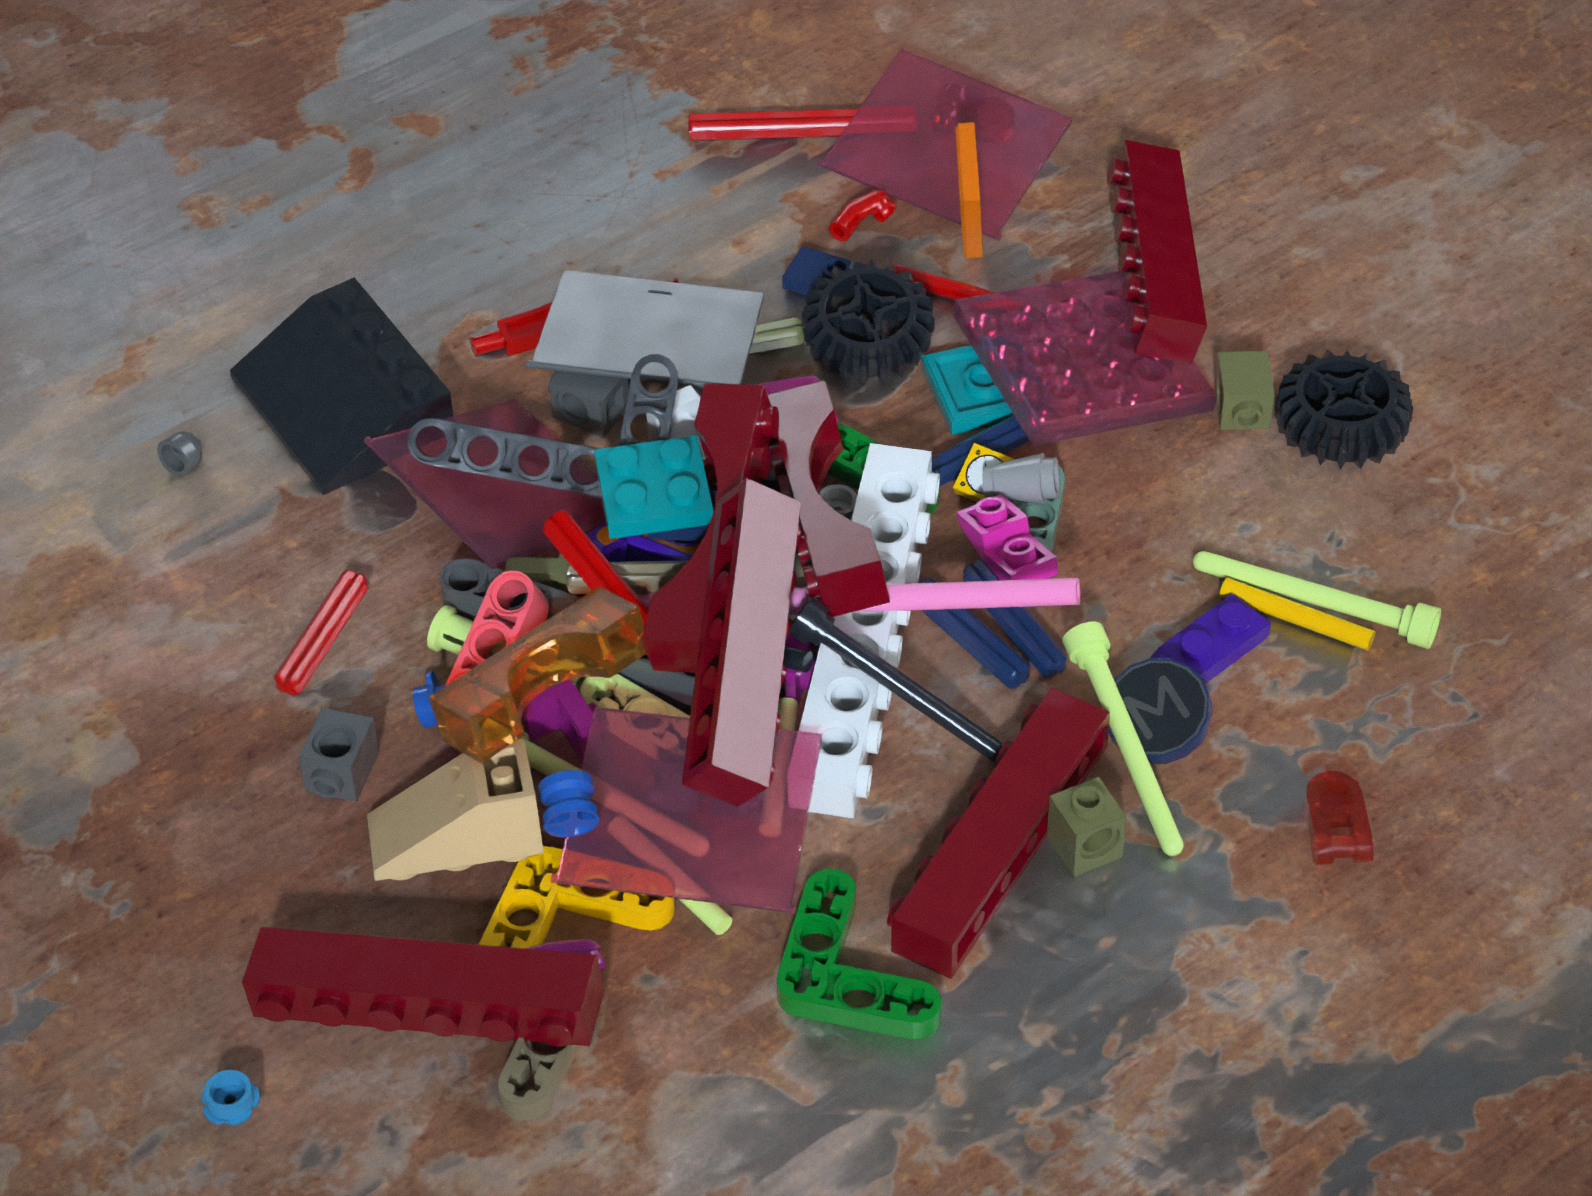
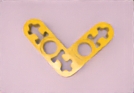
[478,846,675,948]

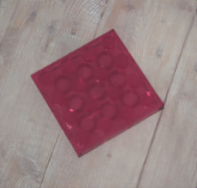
[952,271,1217,446]

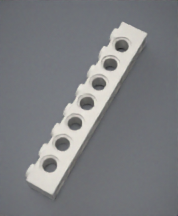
[787,443,940,819]

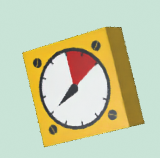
[953,443,1016,502]

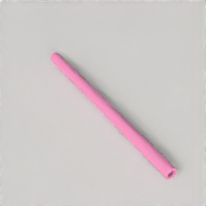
[602,578,1080,615]

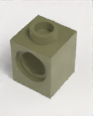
[1214,350,1275,430]
[1047,777,1126,877]

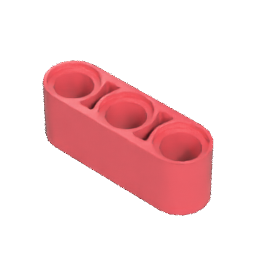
[444,570,549,730]

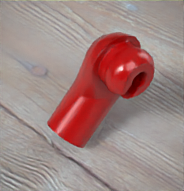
[829,189,896,242]

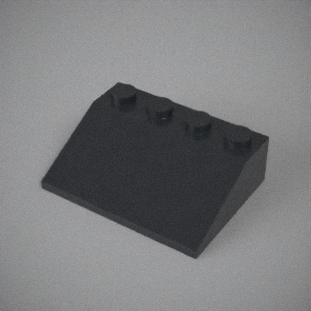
[230,277,454,495]

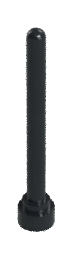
[789,596,1004,763]

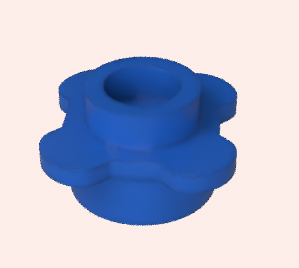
[413,671,455,735]

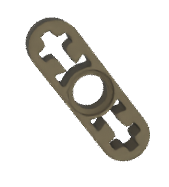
[498,1038,579,1121]

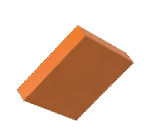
[955,122,983,258]

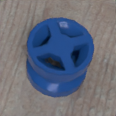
[538,770,600,837]

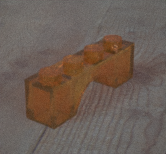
[429,587,647,764]

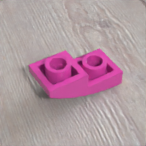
[956,494,1059,580]

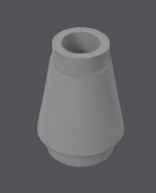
[982,453,1060,504]

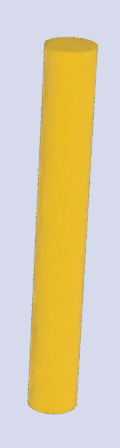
[1219,578,1376,651]

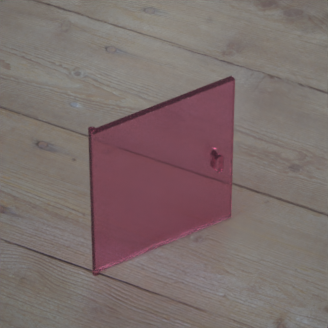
[817,49,1072,241]
[364,399,606,569]
[551,707,822,913]

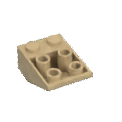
[367,740,544,881]

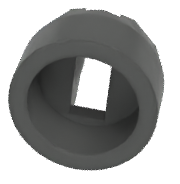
[157,431,202,476]

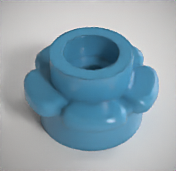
[201,1070,260,1126]

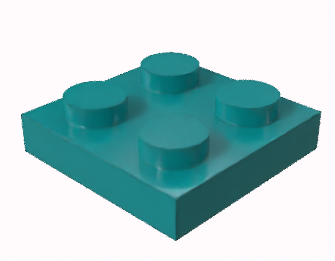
[594,435,714,539]

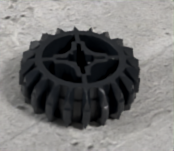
[801,258,935,385]
[1275,349,1413,469]

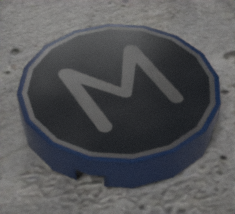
[1108,658,1213,764]

